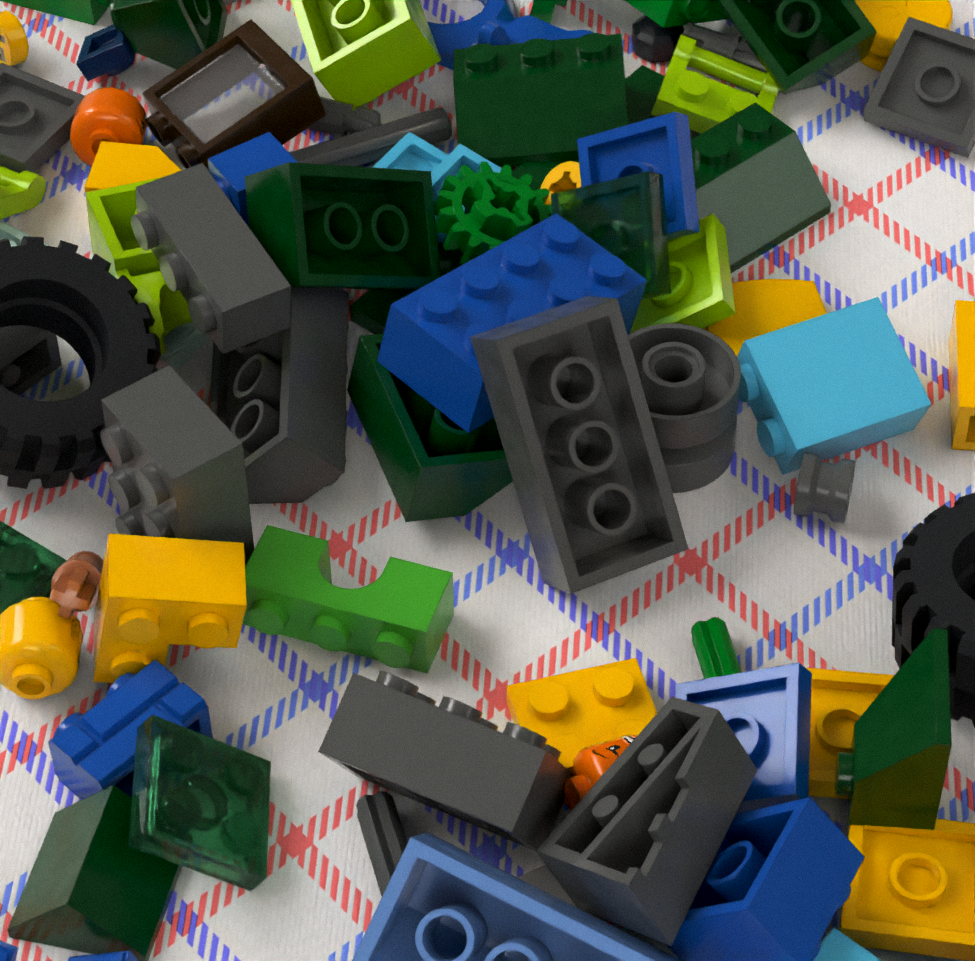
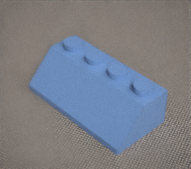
[352,832,682,961]

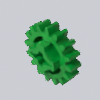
[434,161,560,264]

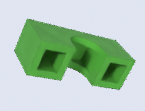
[243,525,454,674]

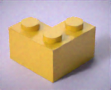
[93,533,247,683]

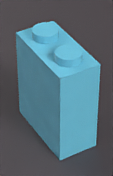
[737,297,931,475]

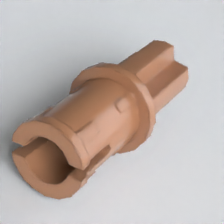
[49,551,104,619]

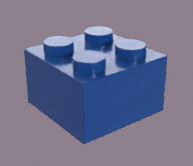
[664,797,865,961]

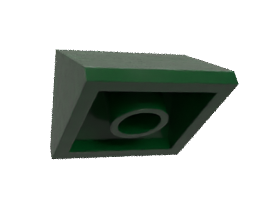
[7,785,190,961]

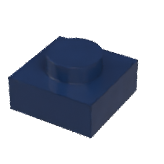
[76,24,136,81]

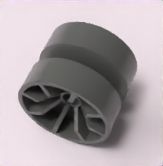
[628,323,741,493]

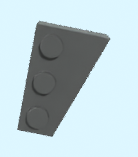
[536,697,758,946]

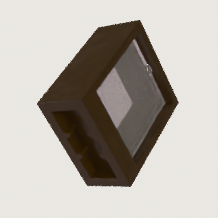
[142,19,326,171]

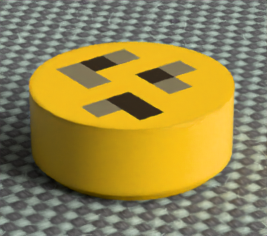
[0,10,29,66]

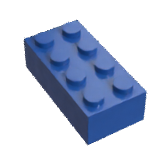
[377,213,647,433]

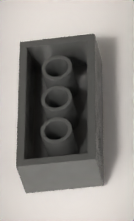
[470,296,688,594]

